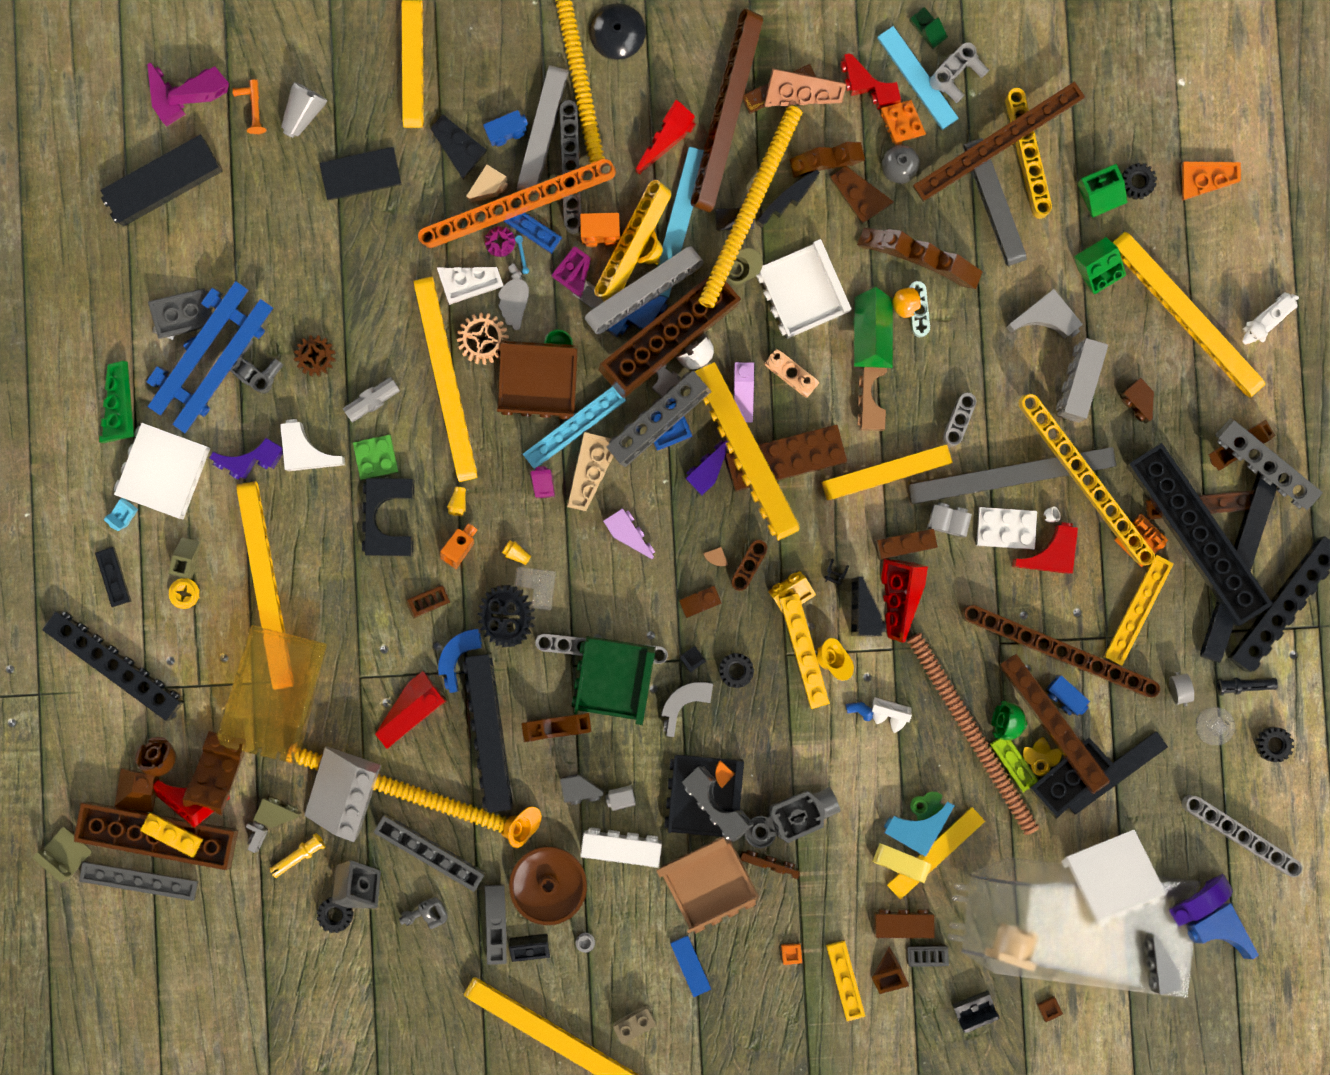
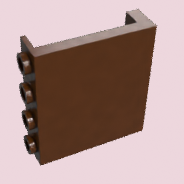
[497,340,578,419]

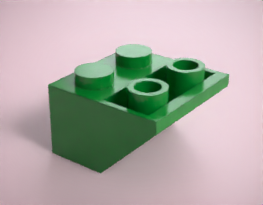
[1077,164,1128,218]
[1074,237,1126,295]

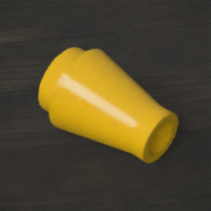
[447,487,466,516]
[502,540,531,565]

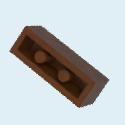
[875,529,938,560]
[874,909,934,938]

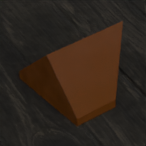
[871,946,909,994]

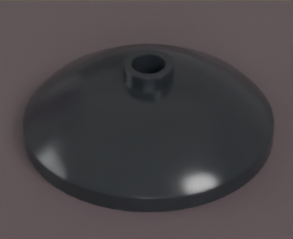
[589,3,646,60]

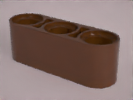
[731,540,768,591]

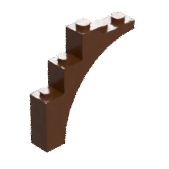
[857,227,983,289]

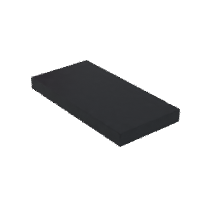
[319,147,402,201]

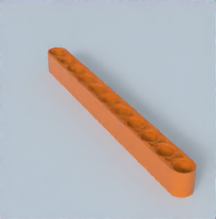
[418,159,616,248]

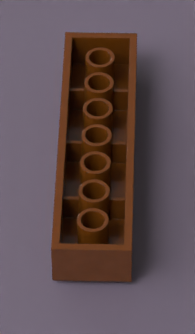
[598,275,741,399]
[73,801,239,870]

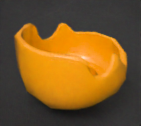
[892,288,921,318]

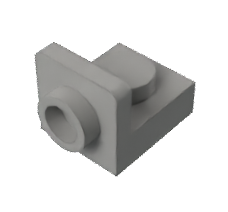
[246,821,268,853]

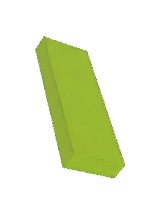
[990,739,1039,792]

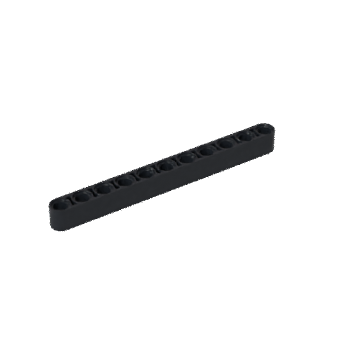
[1200,461,1282,663]

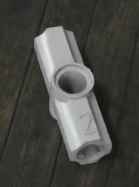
[343,377,400,423]

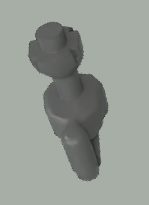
[399,897,448,929]

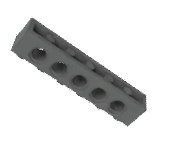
[606,371,712,467]
[1215,417,1323,510]
[374,814,486,892]

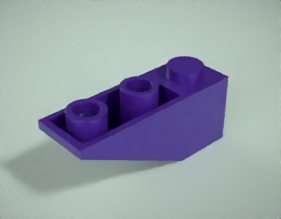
[686,440,727,496]

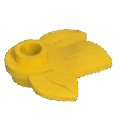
[1023,737,1062,776]

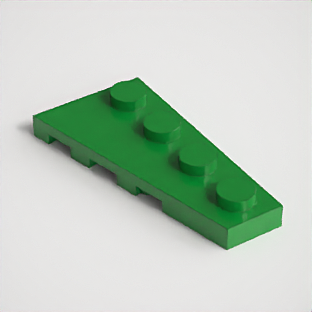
[99,361,134,443]

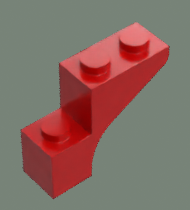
[840,53,901,110]

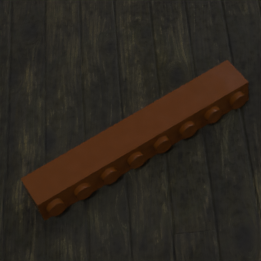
[1000,654,1110,795]

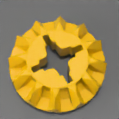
[169,578,200,609]

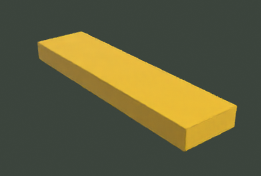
[826,940,865,1021]

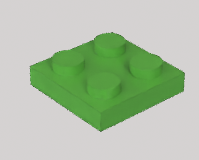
[353,435,399,480]

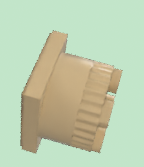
[985,923,1038,971]

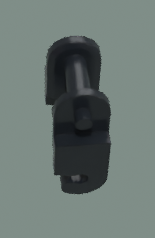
[824,558,849,587]

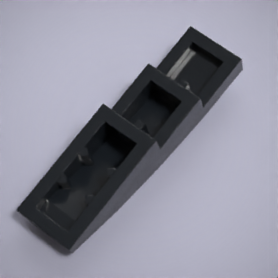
[756,170,820,229]

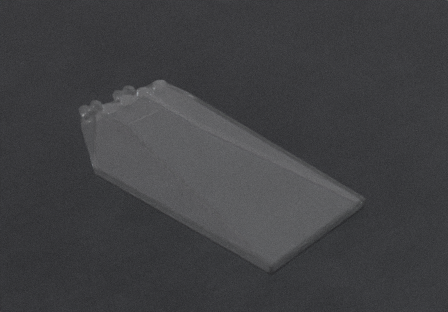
[948,857,1200,998]

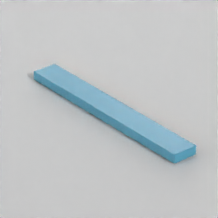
[657,147,704,298]

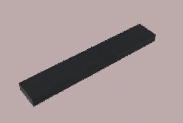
[1070,731,1168,815]

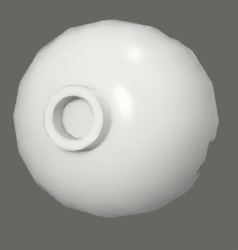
[676,334,714,370]

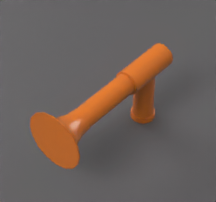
[233,80,267,134]

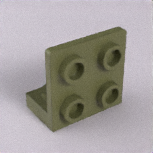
[32,827,93,883]

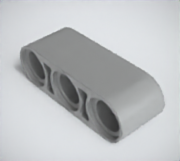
[943,393,976,447]

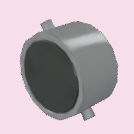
[1169,672,1194,707]

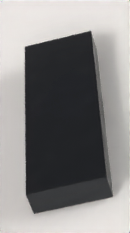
[95,547,132,608]

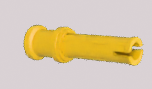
[269,833,326,878]

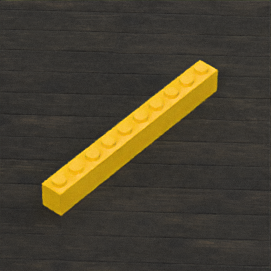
[694,362,799,540]

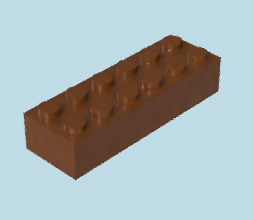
[725,425,847,492]

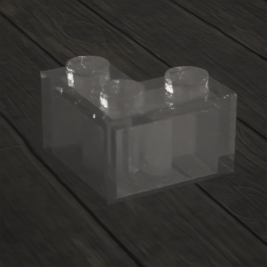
[515,567,557,610]

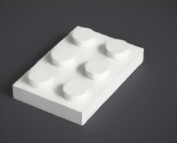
[976,507,1037,550]

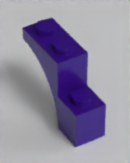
[209,438,283,480]

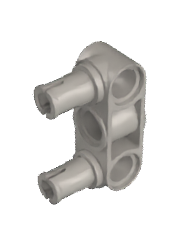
[930,43,989,103]

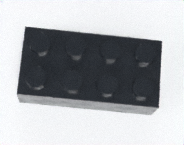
[1030,738,1116,819]

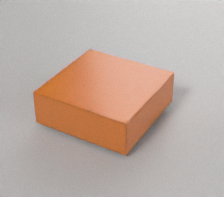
[781,943,802,965]

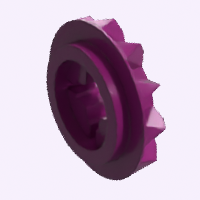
[485,226,515,257]

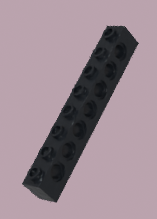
[1228,536,1330,672]
[42,611,184,721]

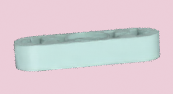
[909,281,930,337]

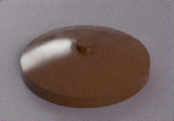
[509,846,587,925]

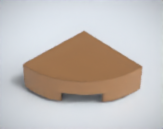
[703,547,728,566]

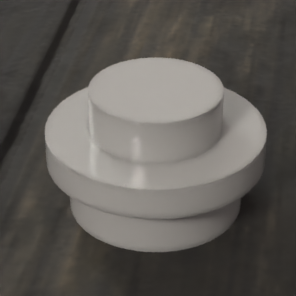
[576,933,595,952]

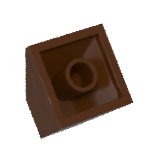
[114,768,159,813]

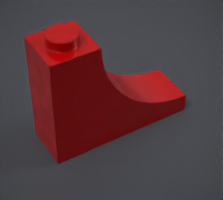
[1012,522,1078,574]
[153,780,230,828]

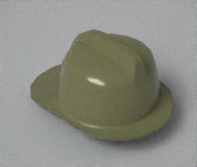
[726,248,763,286]

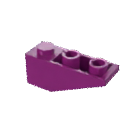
[147,62,186,127]
[167,66,229,105]
[531,466,555,499]

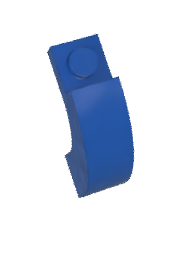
[438,629,483,693]

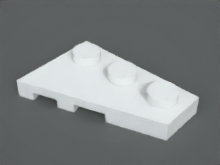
[437,267,503,305]

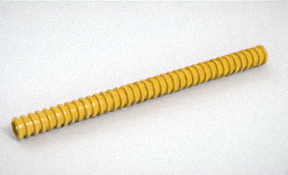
[555,0,605,163]
[698,106,802,308]
[287,745,507,833]

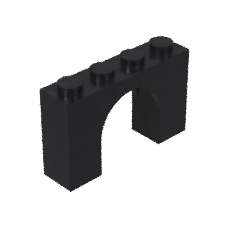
[362,478,415,557]

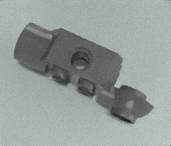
[745,787,841,848]

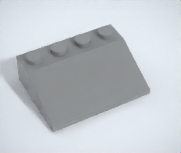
[304,746,381,842]

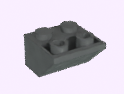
[560,774,604,805]

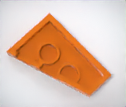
[1182,162,1241,201]

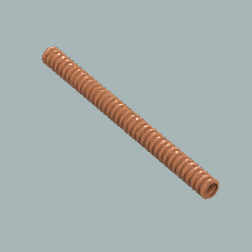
[907,633,1039,835]

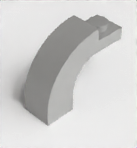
[662,682,713,737]

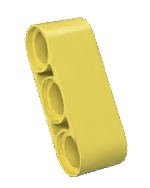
[872,843,932,883]

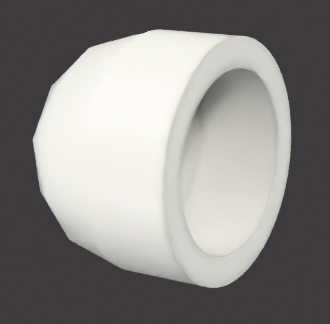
[1043,507,1060,523]

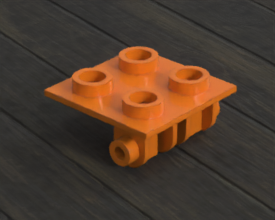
[881,100,926,146]
[1114,514,1168,567]

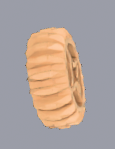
[457,313,509,365]

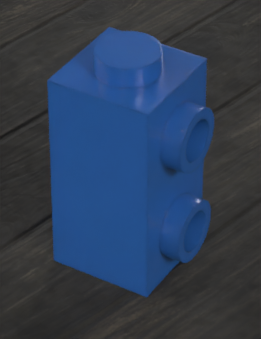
[483,110,528,147]
[1045,675,1090,716]

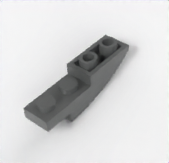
[485,884,507,965]

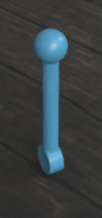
[515,235,529,274]

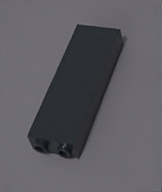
[100,134,223,227]

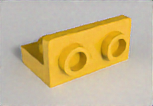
[768,571,816,614]

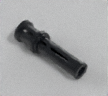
[1216,677,1278,696]

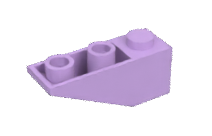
[604,509,655,559]

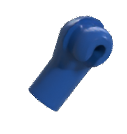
[846,702,873,721]

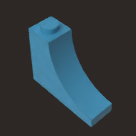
[884,802,955,857]

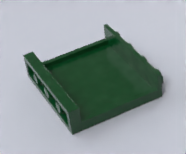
[571,636,656,725]

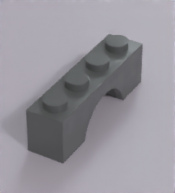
[682,766,754,841]

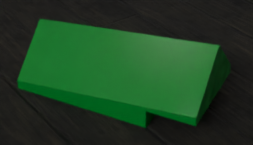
[854,287,893,368]

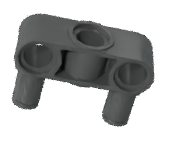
[230,340,284,394]

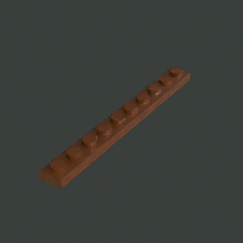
[913,81,1085,202]

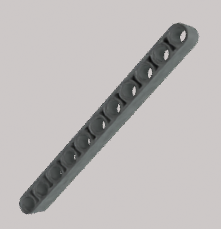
[908,447,1117,504]

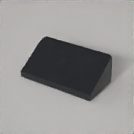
[716,208,754,231]
[509,934,550,962]

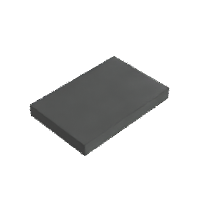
[148,288,212,339]

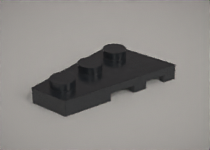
[431,114,487,180]

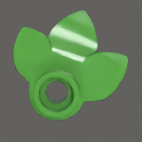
[910,792,944,821]

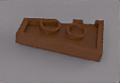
[740,849,800,880]

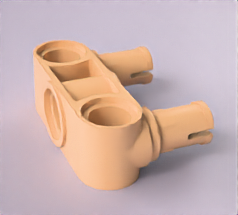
[764,349,819,398]

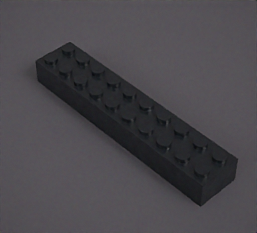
[1127,443,1273,627]

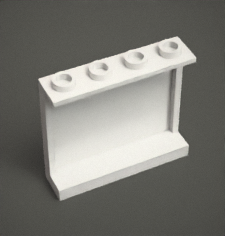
[756,239,851,339]
[114,423,210,520]
[1061,830,1166,927]

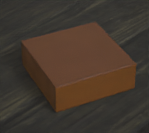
[1037,996,1063,1022]

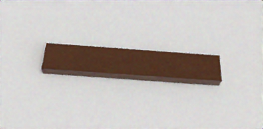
[1145,490,1255,520]

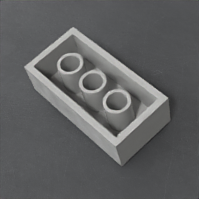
[1056,338,1108,423]

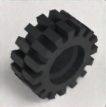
[1122,163,1157,200]
[719,653,754,688]
[1255,727,1294,762]
[317,897,354,933]

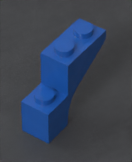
[606,296,668,338]

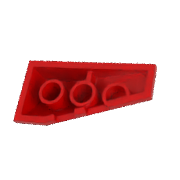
[881,559,928,643]

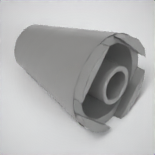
[281,82,327,138]

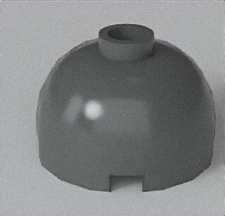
[881,145,920,184]

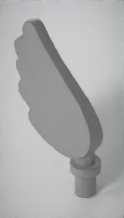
[498,264,529,330]

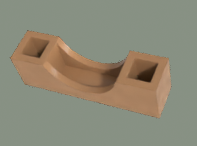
[857,367,887,431]

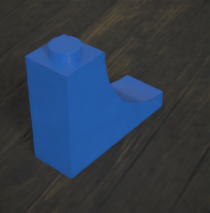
[1186,903,1259,959]

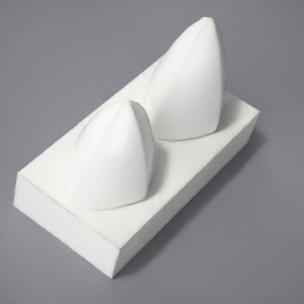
[872,697,912,733]

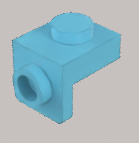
[104,498,138,531]

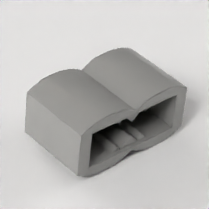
[927,502,972,537]
[605,785,636,811]

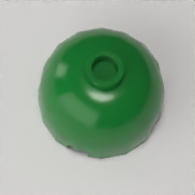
[991,701,1027,740]

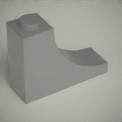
[1006,289,1083,339]

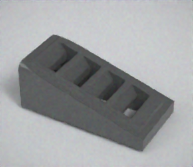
[907,945,949,967]

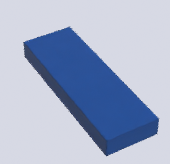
[504,206,562,254]
[670,935,711,997]

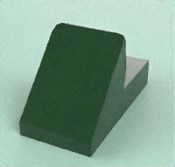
[909,7,948,49]

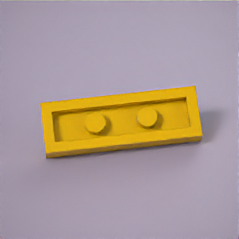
[140,813,203,857]

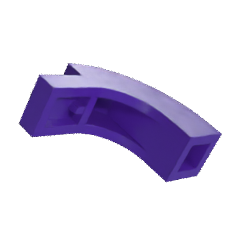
[1169,874,1233,927]

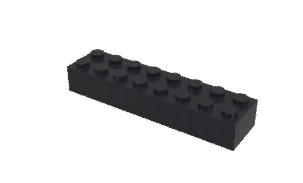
[463,654,513,813]

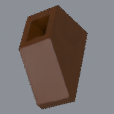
[1120,378,1154,423]

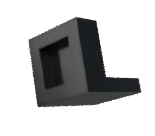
[679,646,706,672]

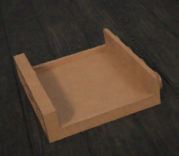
[657,836,759,933]

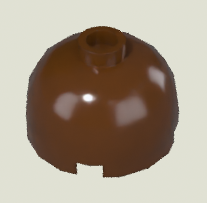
[135,737,176,777]

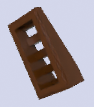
[406,585,450,619]

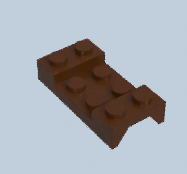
[183,731,247,815]

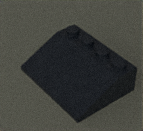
[851,576,886,637]

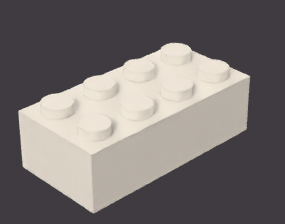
[581,827,662,867]

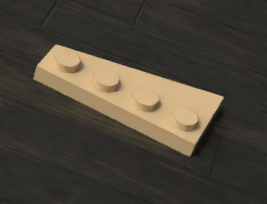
[567,432,614,511]

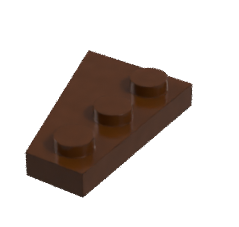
[830,166,894,224]

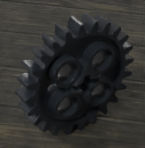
[477,585,535,648]

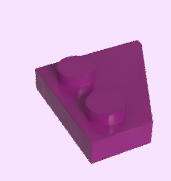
[551,246,590,298]

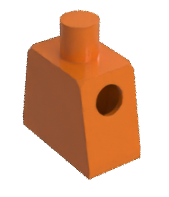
[440,523,477,569]

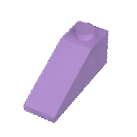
[734,362,754,423]

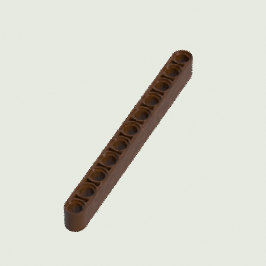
[691,8,763,212]
[962,605,1160,698]

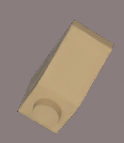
[466,165,508,202]

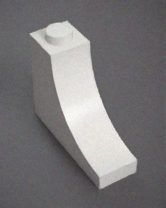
[280,419,345,471]

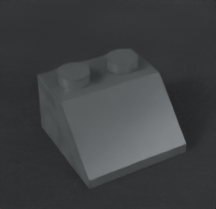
[332,860,381,909]

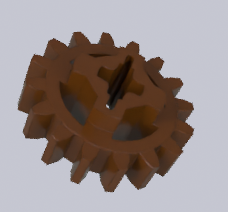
[294,335,336,377]

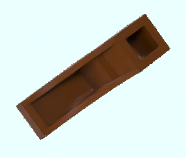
[790,142,865,178]
[1208,420,1276,471]

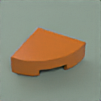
[715,760,735,788]

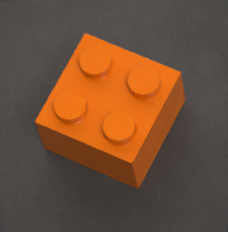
[580,213,620,247]

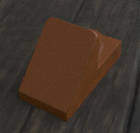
[679,586,722,618]

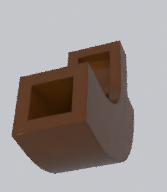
[521,713,592,742]

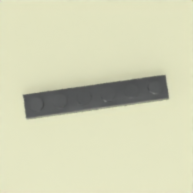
[79,862,199,901]

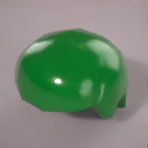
[544,329,573,345]

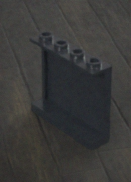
[664,754,744,837]

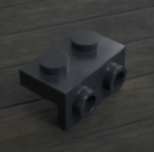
[952,990,1000,1033]

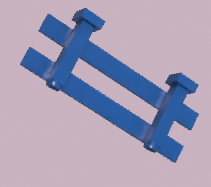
[146,281,273,433]

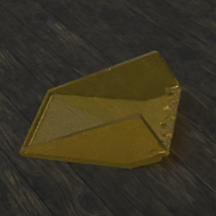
[217,625,327,764]

